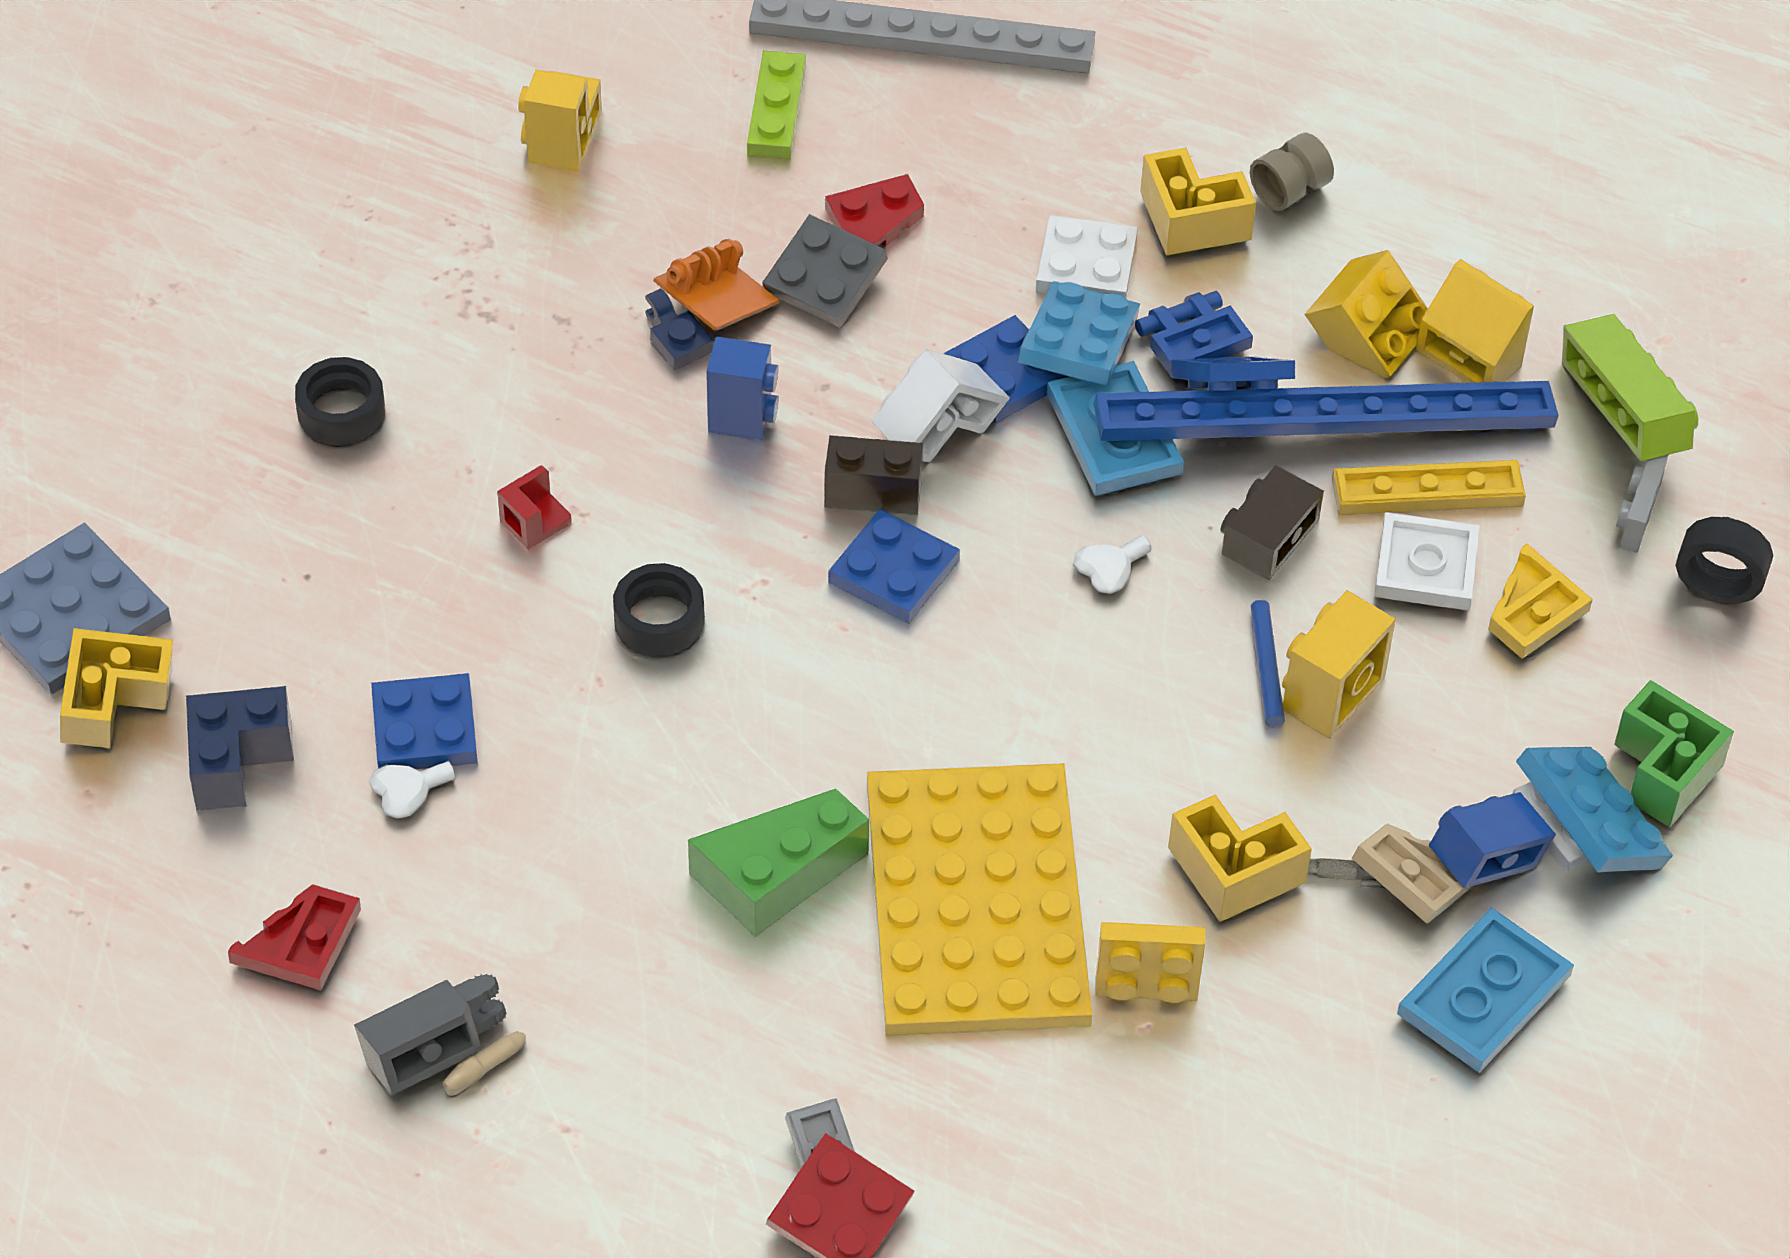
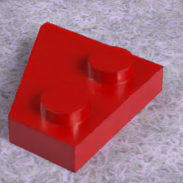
[825,174,924,246]
[228,884,361,990]

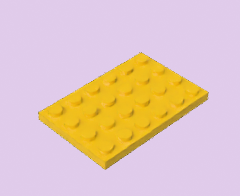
[867,763,1092,1036]

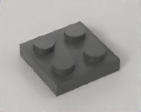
[762,214,888,328]

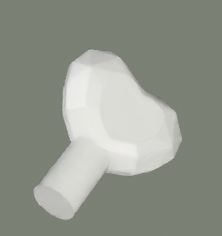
[1073,535,1152,594]
[369,761,455,819]

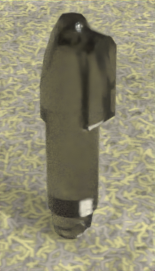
[1308,858,1385,888]

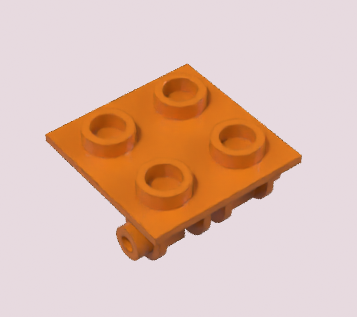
[653,239,780,331]

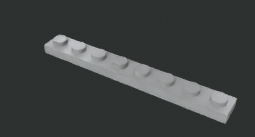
[749,0,1095,73]

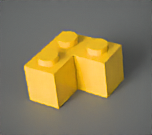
[518,69,602,172]
[1140,147,1256,256]
[60,628,173,748]
[1168,794,1312,922]

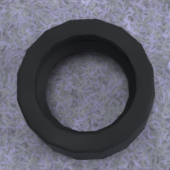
[295,357,385,446]
[1675,516,1774,604]
[613,563,705,657]

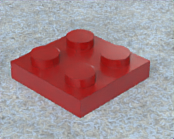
[765,1133,915,1258]

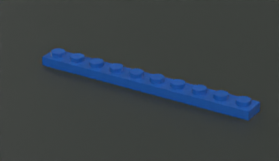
[1094,381,1559,441]

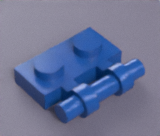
[1135,291,1253,378]

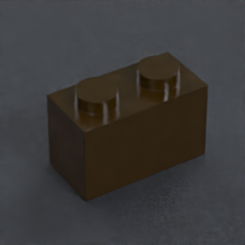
[824,435,923,515]
[1220,465,1324,580]

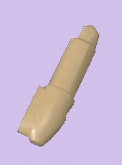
[443,1031,526,1096]

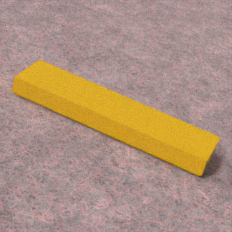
[1332,460,1526,515]

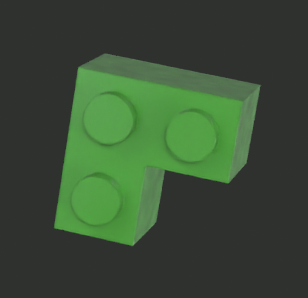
[1614,680,1734,827]

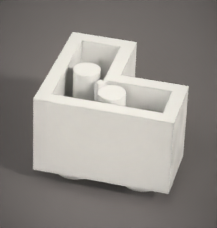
[871,349,1010,463]

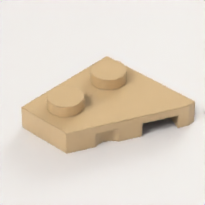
[1352,823,1473,924]

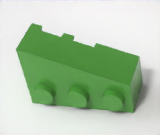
[688,788,869,937]

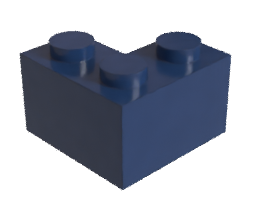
[186,686,294,811]

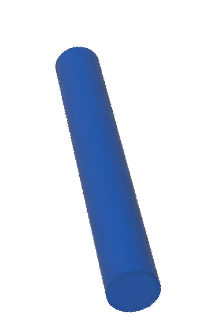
[1250,600,1285,727]

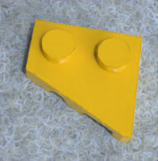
[1488,544,1593,659]

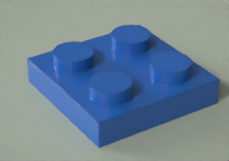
[943,315,1070,423]
[1171,356,1295,391]
[828,509,960,624]
[371,673,478,769]

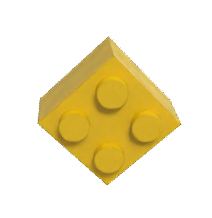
[1282,590,1396,739]

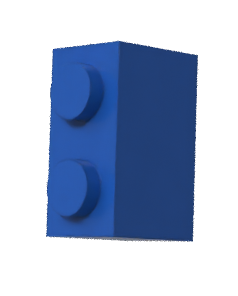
[706,337,779,440]
[1429,792,1556,888]

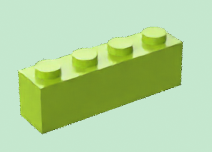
[1562,314,1698,461]

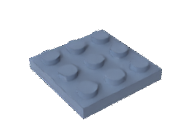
[0,522,171,695]

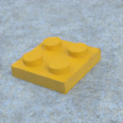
[1095,922,1205,1003]

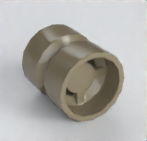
[1249,132,1334,211]

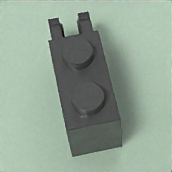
[354,974,507,1096]

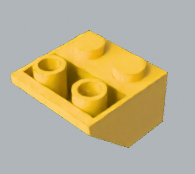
[1304,250,1428,378]
[1416,259,1534,383]

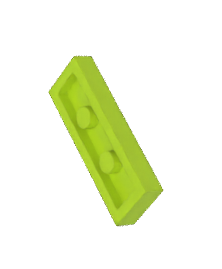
[747,50,806,159]

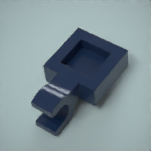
[645,288,713,370]

